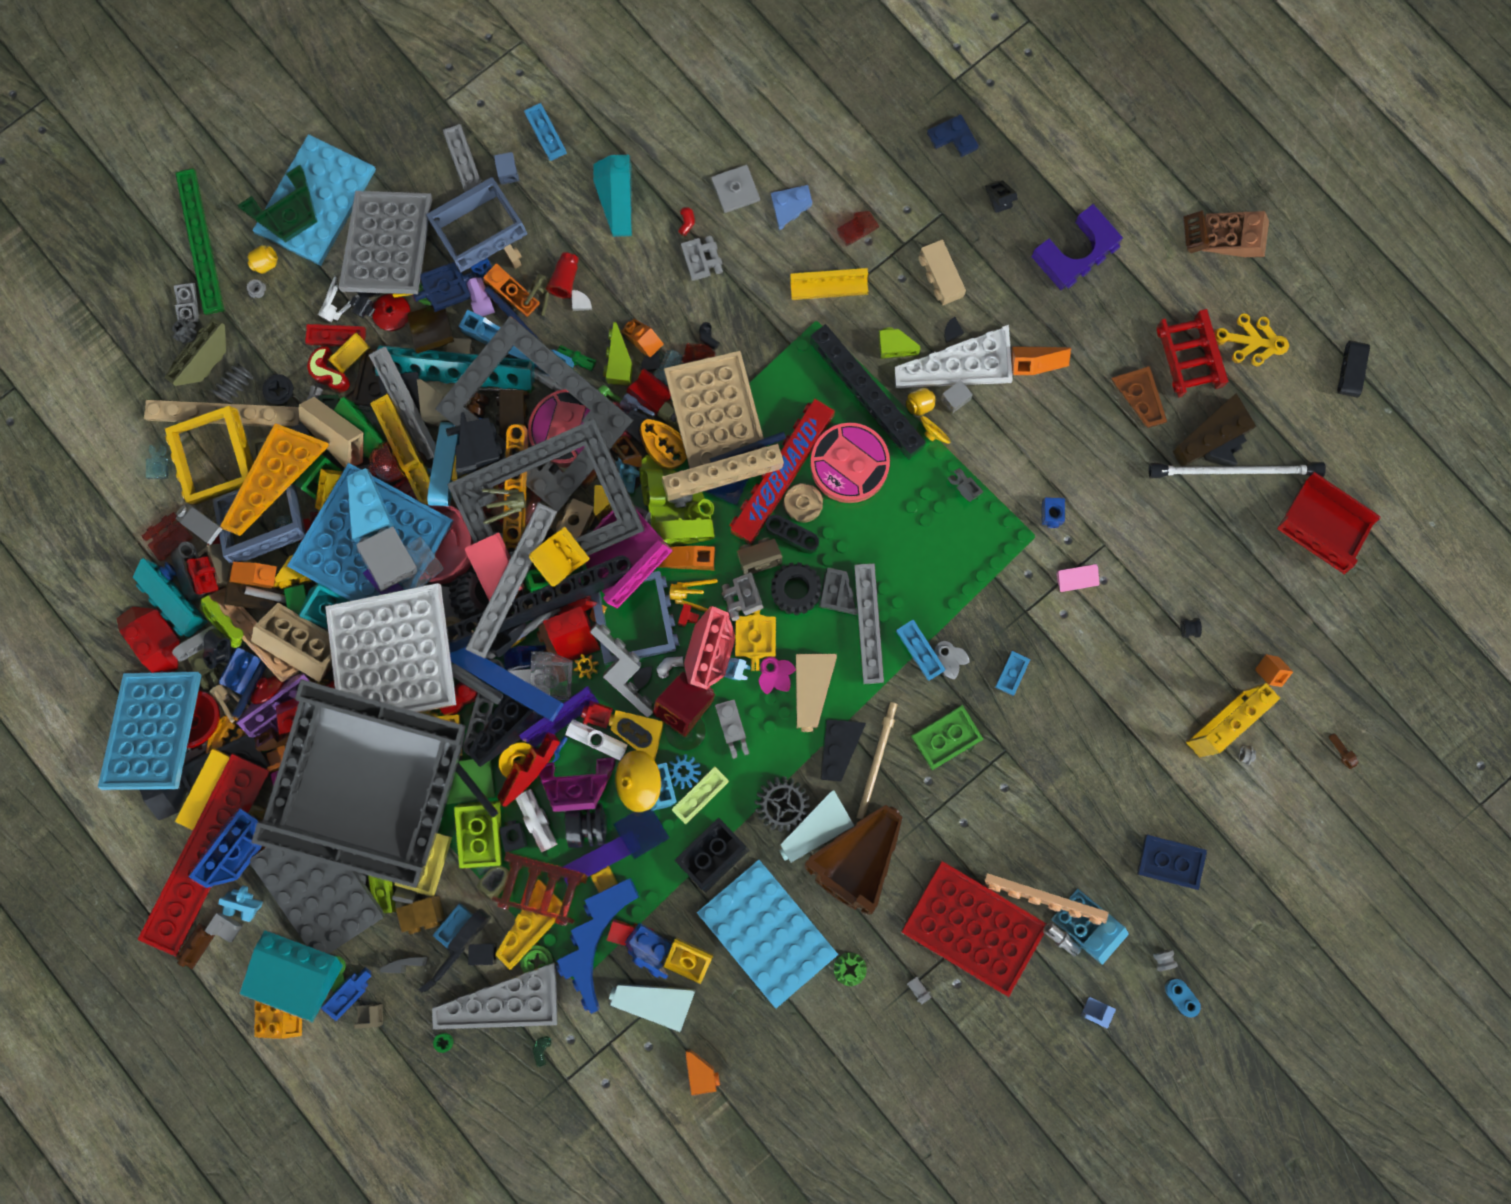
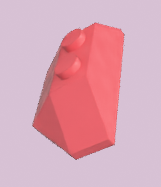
[684,606,735,690]

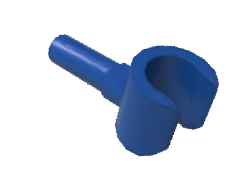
[552,736,568,763]

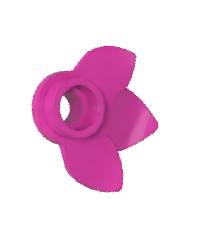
[759,657,796,694]

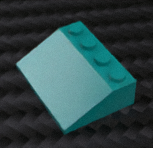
[239,930,343,1023]

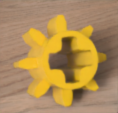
[574,654,599,679]

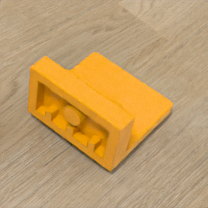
[254,1001,302,1039]

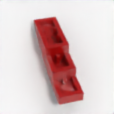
[497,732,560,807]

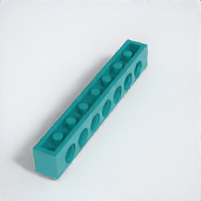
[375,345,534,391]

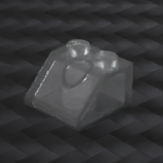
[530,652,573,700]

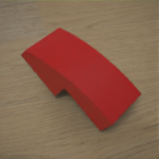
[607,919,654,946]

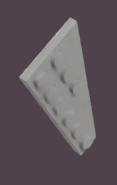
[432,961,558,1029]

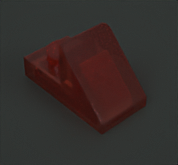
[837,211,879,246]

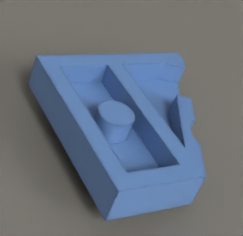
[771,185,812,230]

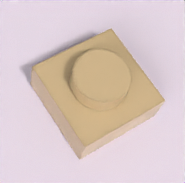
[504,245,522,269]

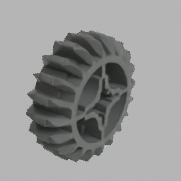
[755,776,810,832]

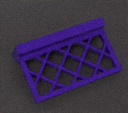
[519,686,600,748]

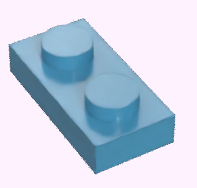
[995,651,1031,696]

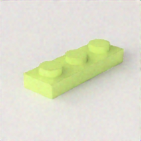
[672,767,729,824]

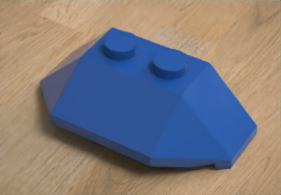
[189,808,262,888]

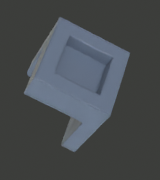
[494,152,520,185]

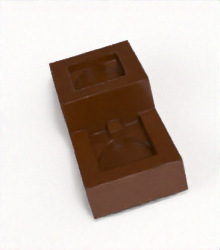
[255,727,290,751]

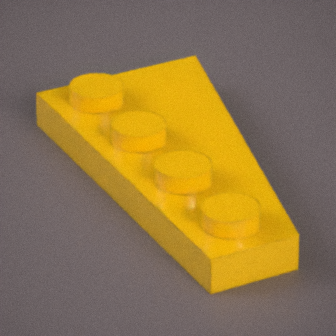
[495,879,568,969]

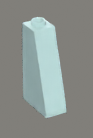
[779,791,854,863]
[609,984,695,1032]

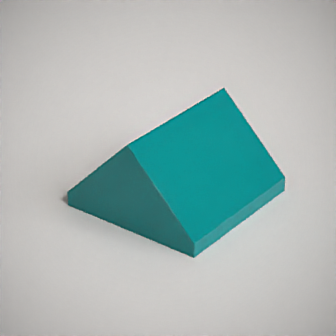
[299,583,349,629]

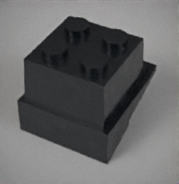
[446,412,502,479]

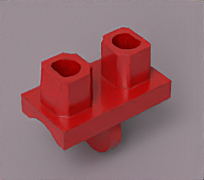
[187,556,219,594]

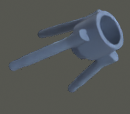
[620,394,654,416]

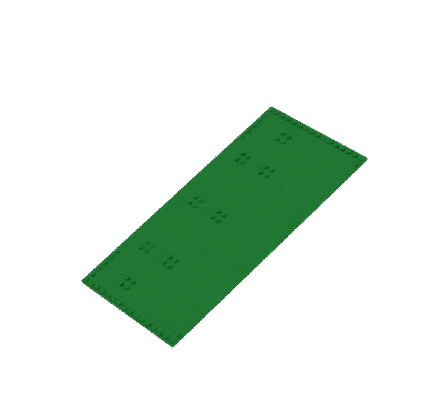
[419,321,1035,980]

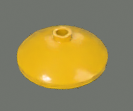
[615,750,661,812]

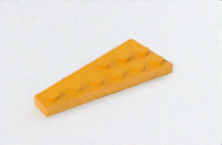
[220,423,329,536]

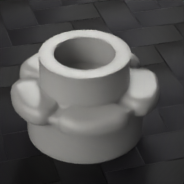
[247,280,266,298]
[1239,745,1256,765]

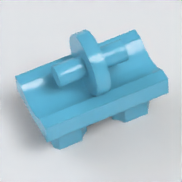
[615,457,640,494]
[218,885,263,922]

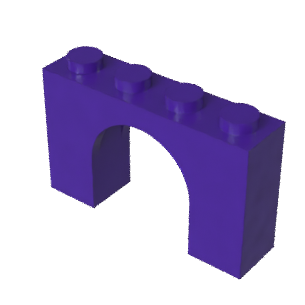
[1031,204,1123,290]

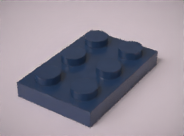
[1137,835,1207,890]

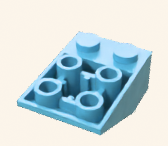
[1051,889,1129,965]

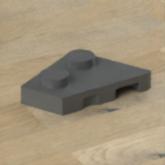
[819,568,858,615]

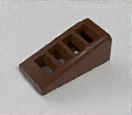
[1184,211,1210,253]

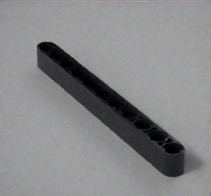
[446,555,633,653]

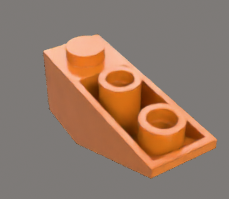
[483,263,540,317]
[1011,347,1071,375]
[657,546,715,571]

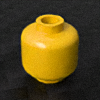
[248,245,278,274]
[906,387,936,416]

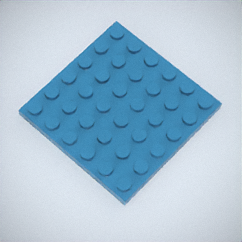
[287,463,454,601]

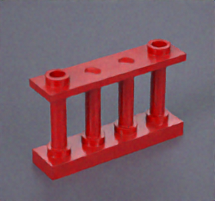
[1156,309,1229,398]

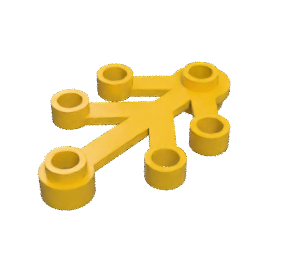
[1214,313,1289,367]

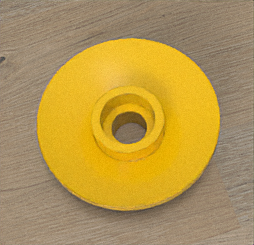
[920,415,951,444]
[498,742,534,778]

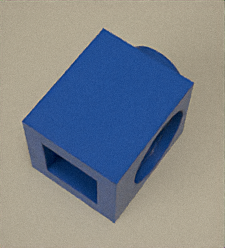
[1042,498,1065,528]

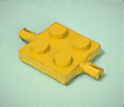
[735,610,776,671]

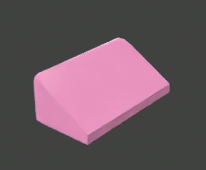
[1056,564,1099,592]

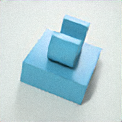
[724,658,751,680]

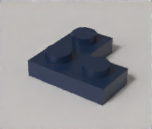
[927,115,979,157]

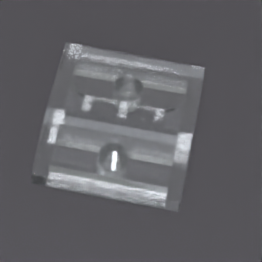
[400,537,444,590]

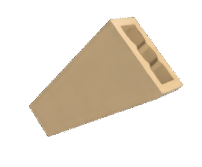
[299,397,363,468]
[796,654,837,732]

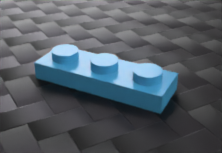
[524,103,567,161]
[896,620,946,681]

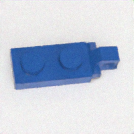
[321,967,372,1021]

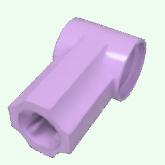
[466,277,495,317]

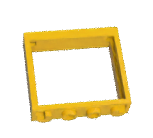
[165,406,254,505]
[1186,683,1281,758]

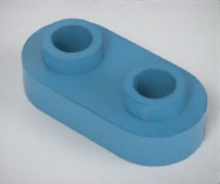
[1165,979,1201,1017]

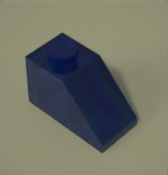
[504,645,552,670]

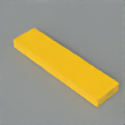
[175,748,230,830]

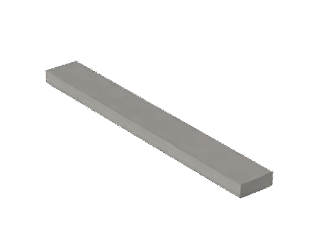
[466,503,557,658]

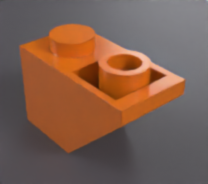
[621,319,664,357]

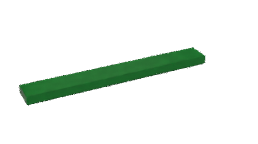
[175,168,224,315]

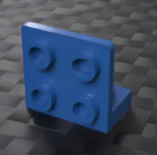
[625,922,672,979]

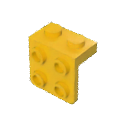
[529,527,590,587]

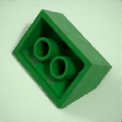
[334,397,390,461]

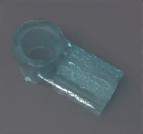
[653,349,683,387]

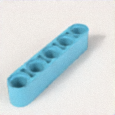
[427,422,460,506]

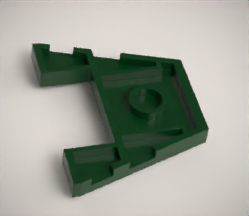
[237,165,318,243]

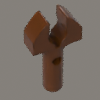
[1329,733,1359,769]

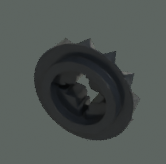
[262,374,295,405]

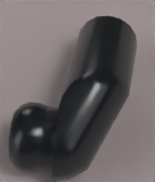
[699,322,720,350]

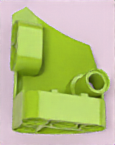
[639,455,715,546]

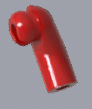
[678,207,695,236]

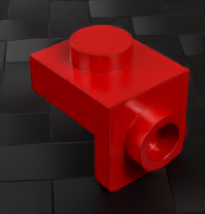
[581,701,613,728]

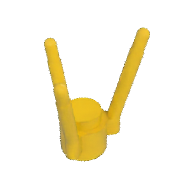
[670,579,718,612]

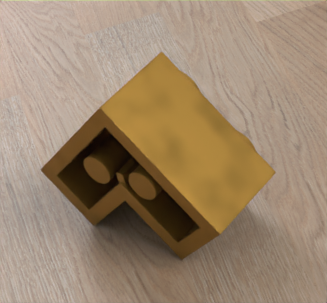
[396,896,446,935]

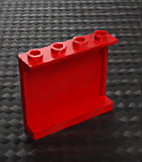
[1277,472,1381,575]

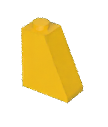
[609,710,664,761]

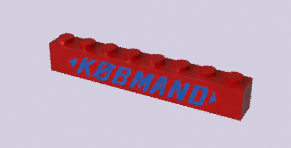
[730,399,835,545]

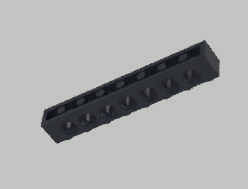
[810,324,926,460]

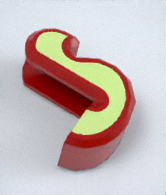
[307,346,350,393]

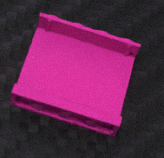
[585,510,673,609]

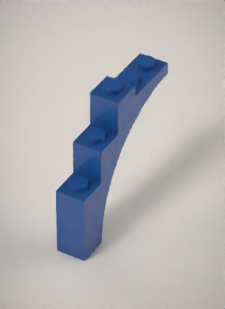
[556,878,640,1014]

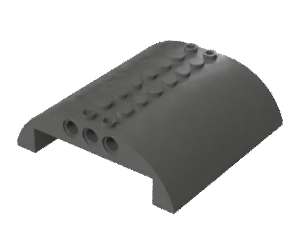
[251,679,465,888]

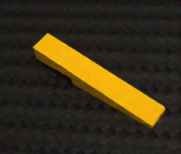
[370,394,431,506]

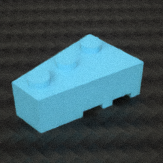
[347,468,394,543]

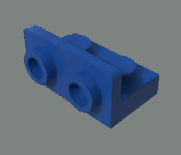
[218,648,261,695]

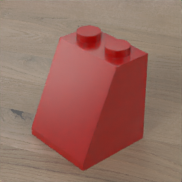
[543,606,601,664]

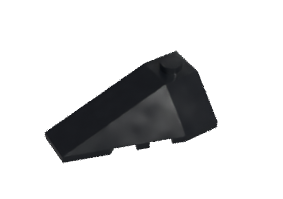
[468,694,544,767]

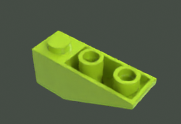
[603,322,633,386]

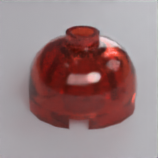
[368,442,406,482]

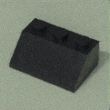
[675,818,750,893]

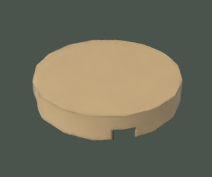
[784,483,823,523]

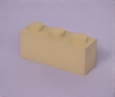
[919,239,966,305]

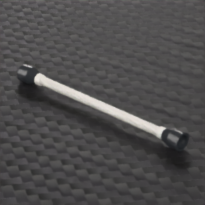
[1148,462,1326,478]

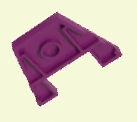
[539,758,616,812]

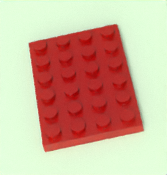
[901,861,1049,997]

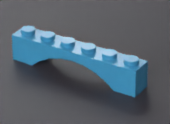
[459,310,574,372]

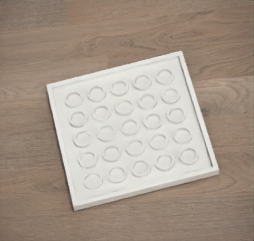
[326,583,456,712]

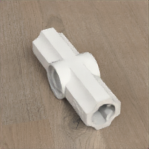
[565,719,628,760]
[515,789,557,852]

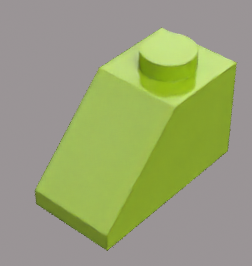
[878,327,921,359]

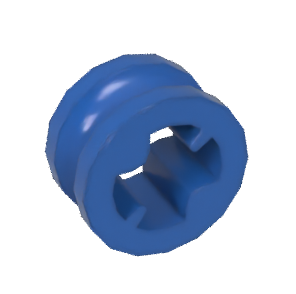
[159,561,177,581]

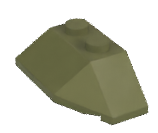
[164,317,226,386]

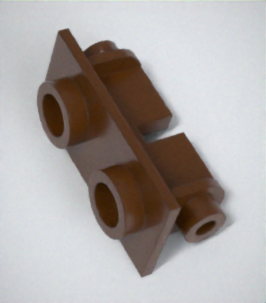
[175,923,215,969]

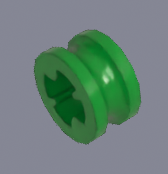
[433,1033,453,1053]

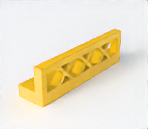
[790,268,868,300]

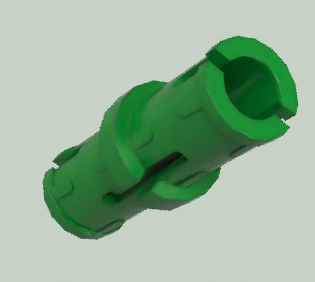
[557,345,596,371]

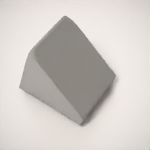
[392,887,419,904]

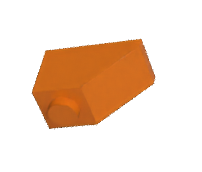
[229,562,277,589]
[686,1049,720,1095]

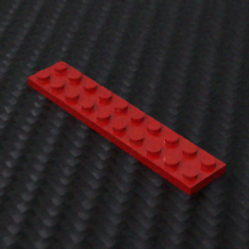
[137,753,270,957]

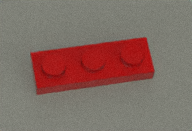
[305,324,366,346]

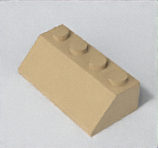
[251,603,333,682]

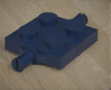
[412,262,476,312]

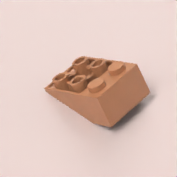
[1202,211,1269,257]

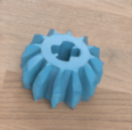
[668,754,701,789]

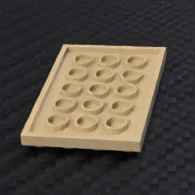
[664,351,766,469]

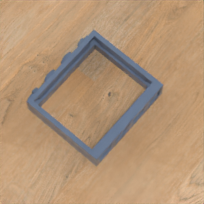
[426,177,527,272]
[213,483,306,565]
[591,571,679,666]

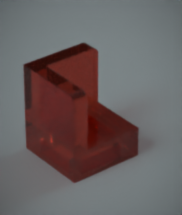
[682,343,716,363]

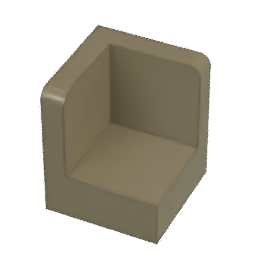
[354,1004,383,1029]

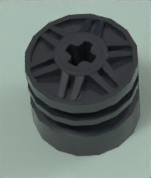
[565,803,607,848]

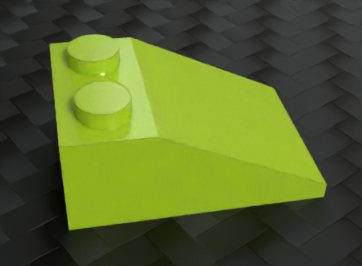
[454,800,501,869]

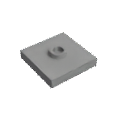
[711,165,760,213]

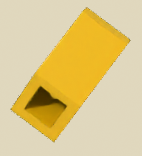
[273,555,312,589]

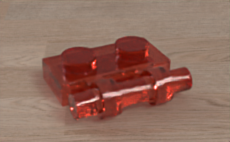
[141,512,193,561]

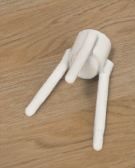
[317,277,359,323]

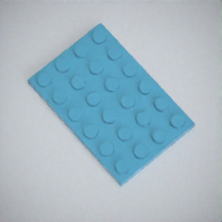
[252,134,376,266]
[98,672,202,790]
[697,860,838,1008]

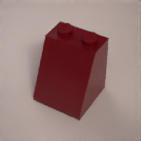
[653,671,715,737]

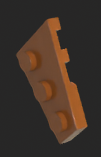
[1111,366,1167,428]

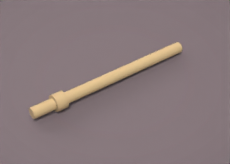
[856,702,898,820]

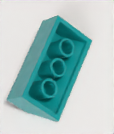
[133,558,209,637]

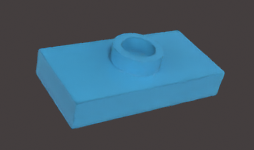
[432,903,473,948]

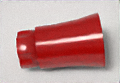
[546,252,579,299]

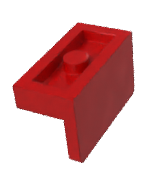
[626,368,671,416]

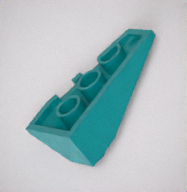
[593,155,632,237]

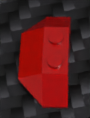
[116,607,180,673]

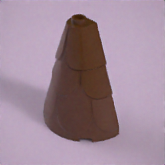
[804,805,902,915]

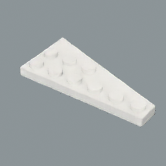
[894,325,1013,388]

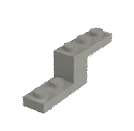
[590,622,653,718]

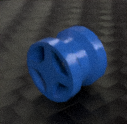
[471,258,492,279]

